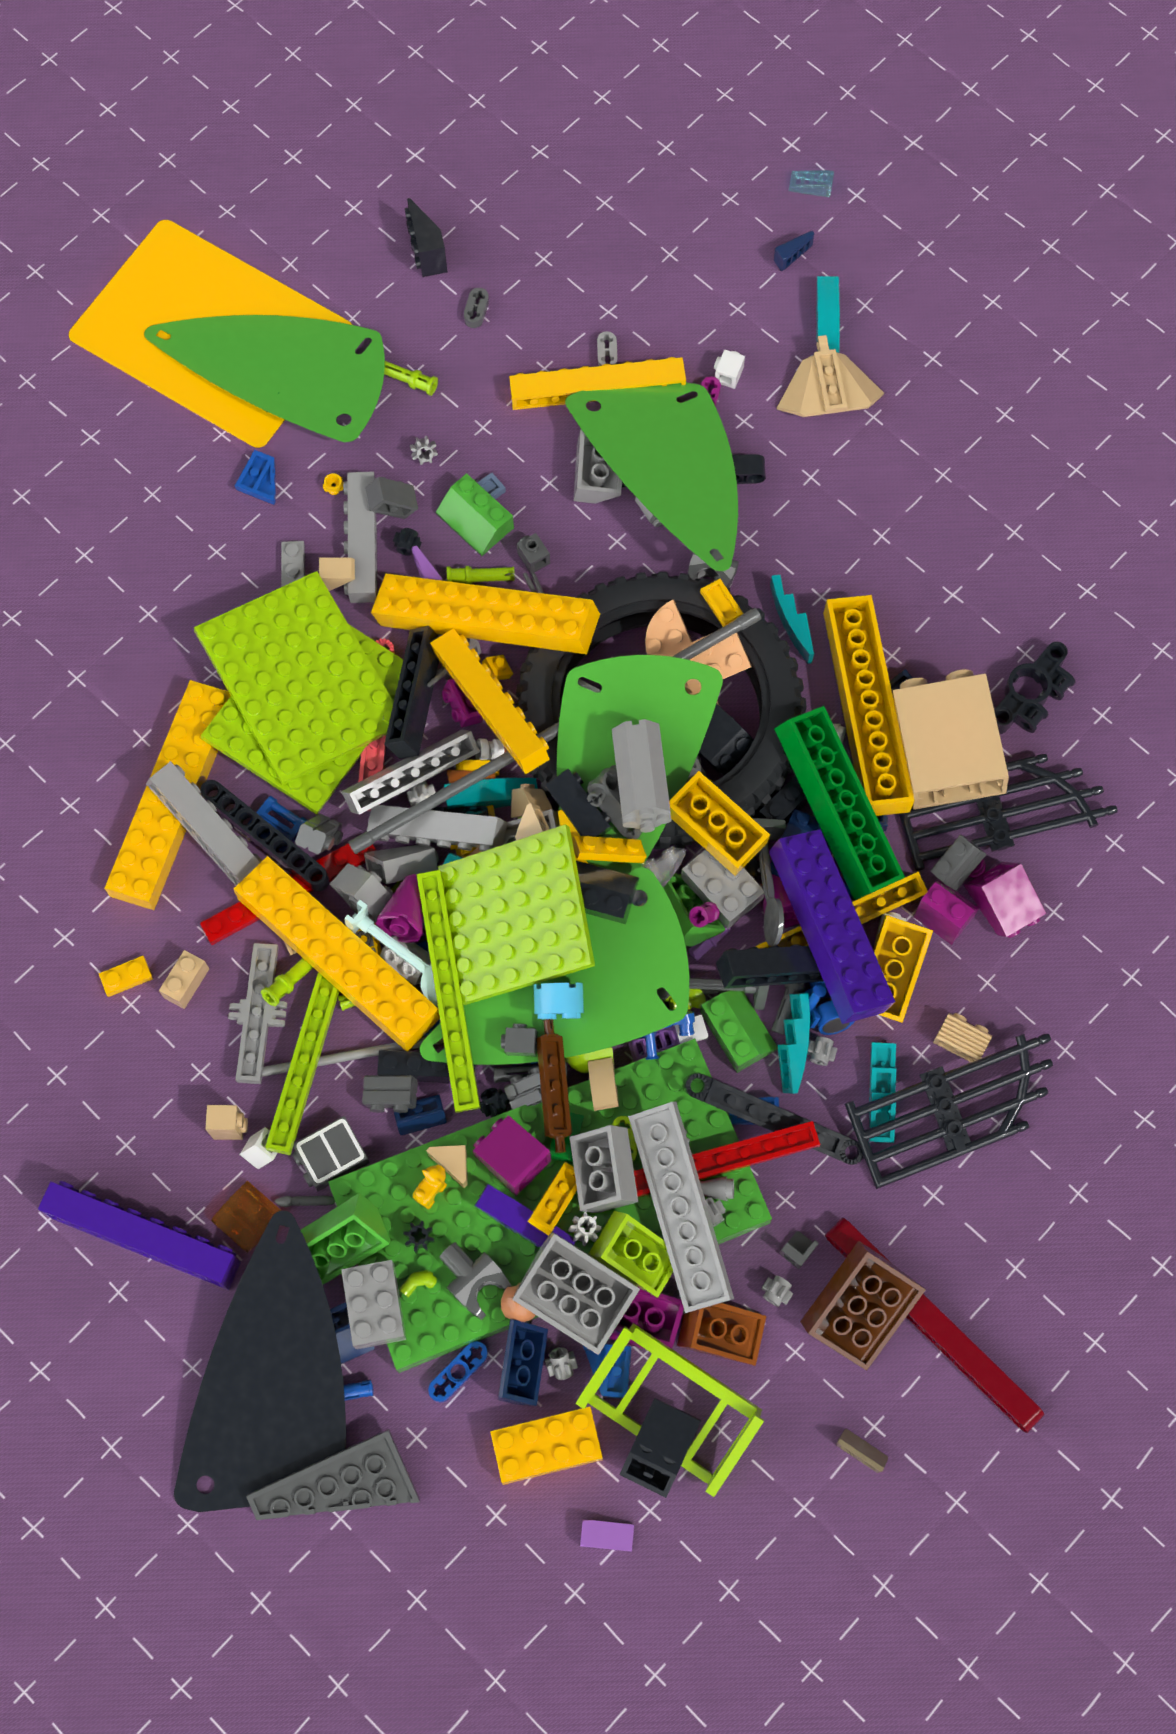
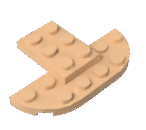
[645,600,752,705]

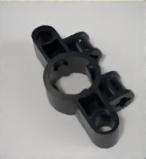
[994,642,1076,734]

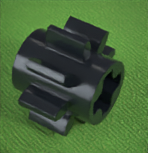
[393,528,422,556]
[480,1088,509,1118]
[403,1221,435,1254]

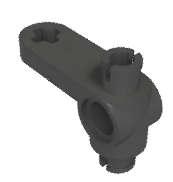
[587,765,643,840]

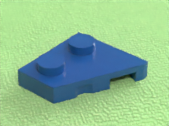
[235,450,276,505]
[583,1344,632,1399]

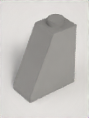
[364,845,439,884]

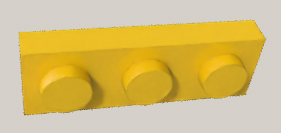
[572,835,647,863]
[527,1162,577,1236]

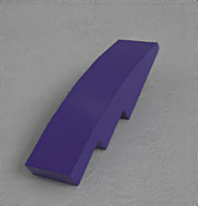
[474,1184,576,1247]

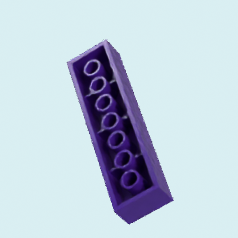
[769,829,895,1024]
[38,1181,241,1290]

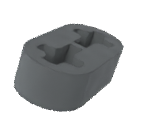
[464,288,489,328]

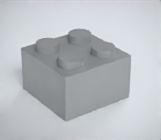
[330,863,394,923]

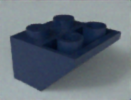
[330,1302,375,1364]

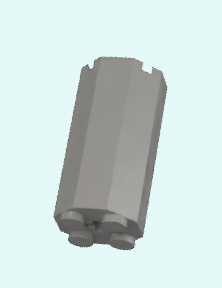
[612,719,672,833]

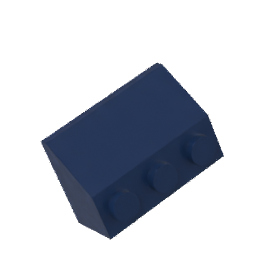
[498,1319,548,1406]

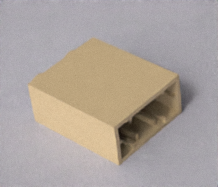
[893,669,1009,810]

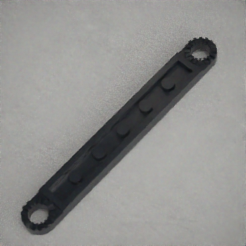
[684,1073,863,1165]

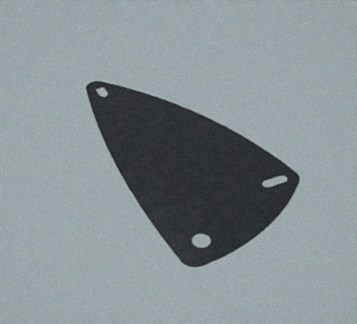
[174,1210,346,1512]

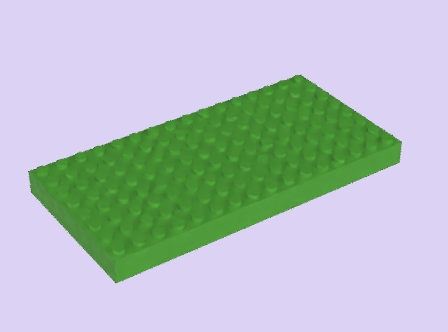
[328,1039,772,1373]

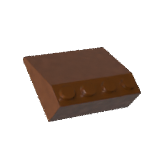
[800,1241,926,1371]

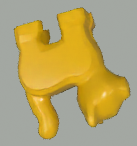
[412,1164,447,1209]

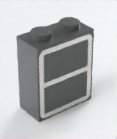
[291,1116,370,1191]

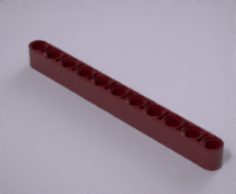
[825,1217,1045,1433]

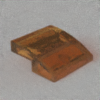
[211,1181,281,1253]

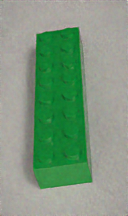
[774,706,905,900]

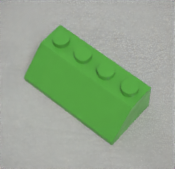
[301,1193,391,1284]

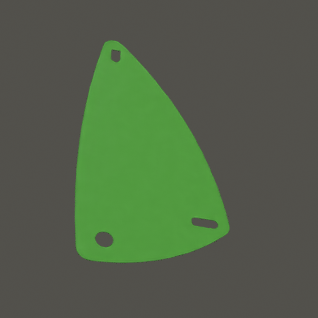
[144,315,385,442]
[565,382,738,571]
[557,655,723,874]
[420,867,689,1065]

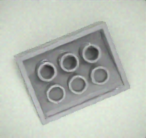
[512,1231,640,1355]

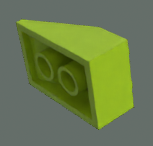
[588,1211,673,1298]

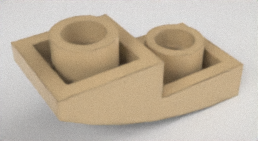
[588,1057,619,1111]

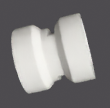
[475,738,504,760]

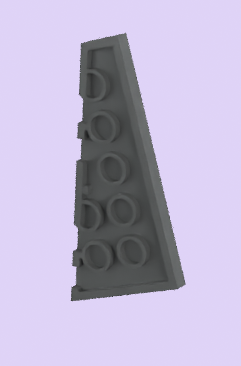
[246,1429,420,1520]

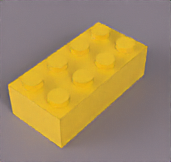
[669,771,770,876]
[873,915,933,1023]
[490,1407,603,1485]

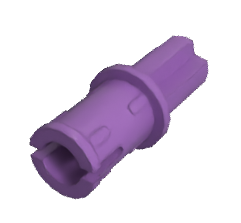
[688,925,731,960]

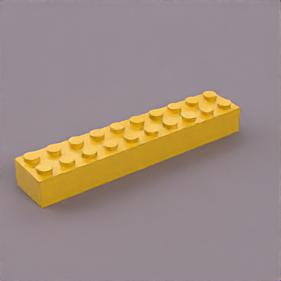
[371,573,600,654]
[823,595,915,816]
[105,680,231,910]
[234,856,440,1051]

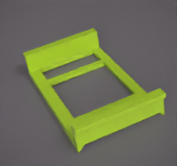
[575,1323,764,1497]

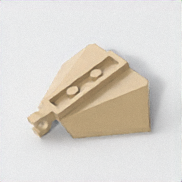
[777,335,884,417]

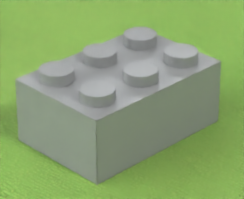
[681,850,764,929]
[570,1125,638,1213]
[341,1260,407,1349]

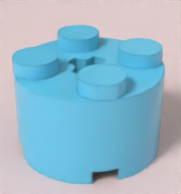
[534,983,584,1020]

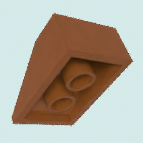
[677,1303,766,1366]

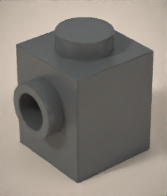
[517,533,550,574]
[501,1024,538,1057]

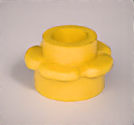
[323,473,344,495]

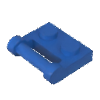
[248,796,308,853]

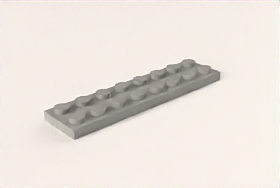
[628,1102,734,1313]

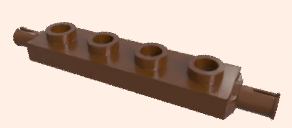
[536,1019,572,1153]

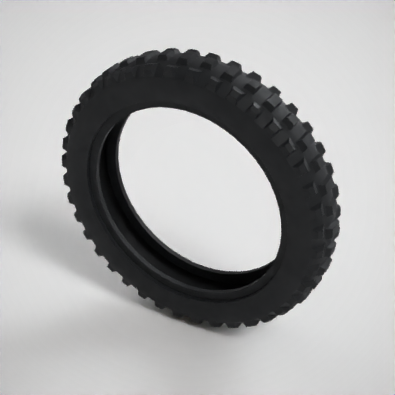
[515,572,807,849]

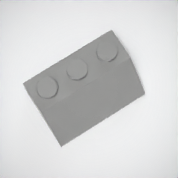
[573,429,622,504]

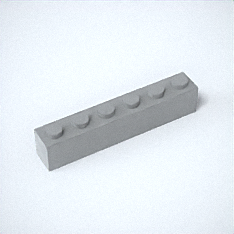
[343,472,377,603]
[341,730,480,814]
[146,761,262,886]
[367,805,507,852]

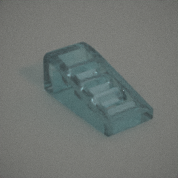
[789,170,834,197]

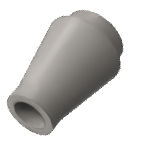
[700,1176,734,1201]

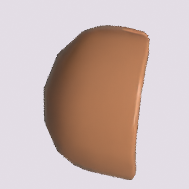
[501,1282,536,1322]

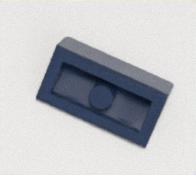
[394,1094,447,1136]

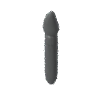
[275,1196,335,1207]

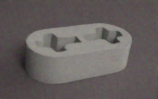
[597,331,617,366]

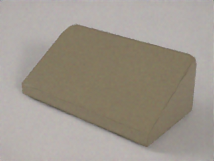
[836,1429,888,1473]

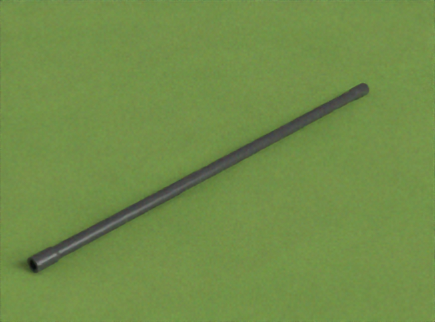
[348,607,761,854]

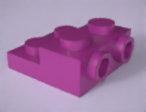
[442,679,483,728]

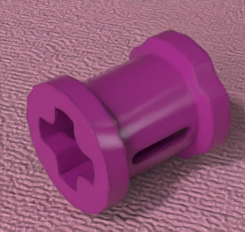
[689,901,720,928]

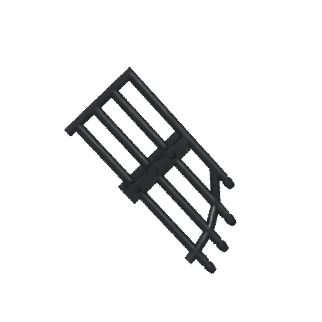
[899,754,1118,871]
[844,1034,1053,1189]

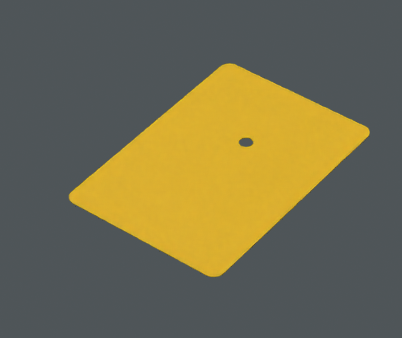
[69,220,352,448]

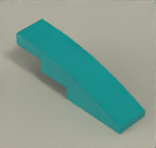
[816,276,840,353]
[770,575,814,664]
[444,778,538,809]
[777,993,810,1094]
[869,1042,896,1143]

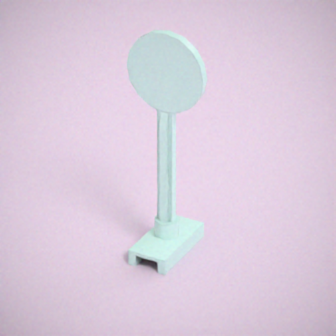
[345,900,438,1007]

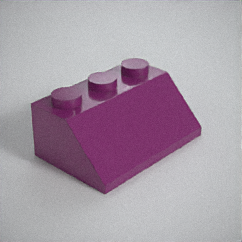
[609,1286,684,1351]

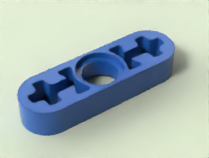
[428,1341,488,1403]

